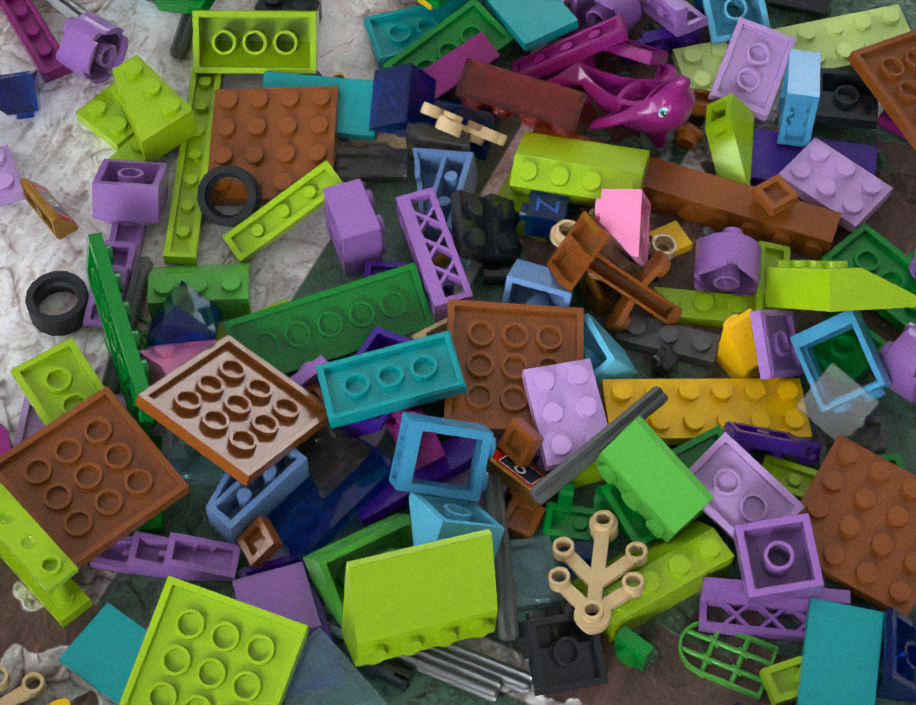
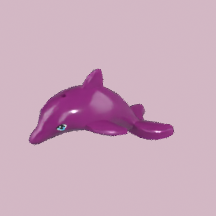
[530,54,695,148]

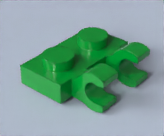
[542,482,614,550]

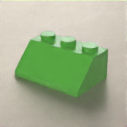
[147,262,252,325]
[595,415,715,543]
[302,513,414,627]

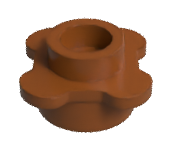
[673,123,703,150]

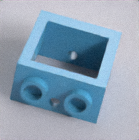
[777,49,821,147]
[789,310,893,416]
[389,412,496,502]

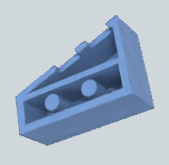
[412,147,479,247]
[205,448,310,545]

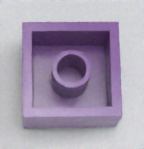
[92,158,168,226]
[323,178,386,277]
[733,513,824,607]

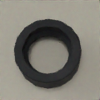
[197,165,262,227]
[25,271,89,336]

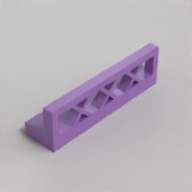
[640,0,708,37]
[396,187,473,323]
[698,576,851,642]

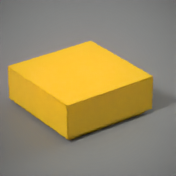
[649,220,693,258]

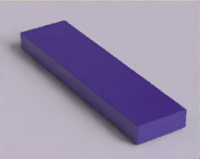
[348,436,476,527]

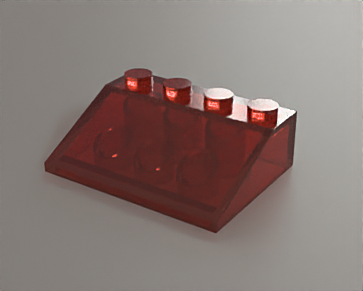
[455,58,597,138]

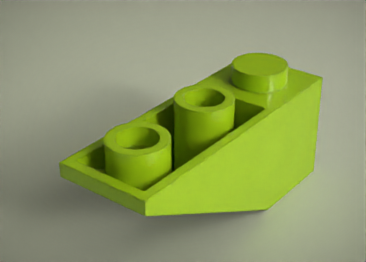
[705,93,754,186]

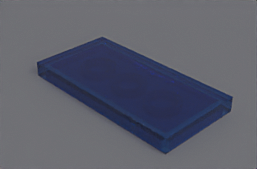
[266,435,394,564]

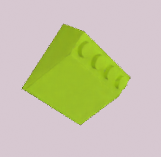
[765,259,916,312]
[341,529,498,667]

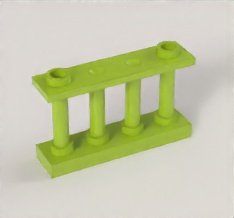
[0,483,92,628]

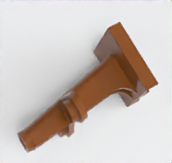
[546,210,682,332]

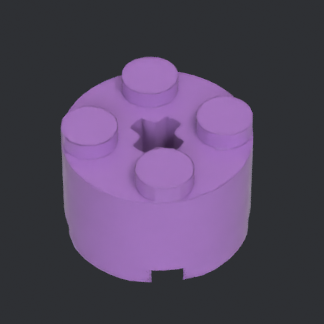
[571,0,641,32]
[56,12,128,84]
[694,227,762,296]
[875,322,916,403]

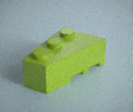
[112,55,198,162]

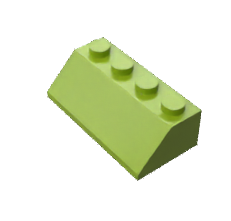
[192,10,319,74]
[509,132,650,207]
[571,519,734,643]

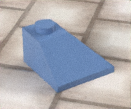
[502,259,573,307]

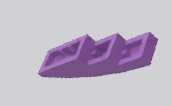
[83,221,148,329]
[90,531,241,581]

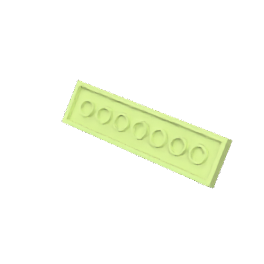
[671,4,911,92]

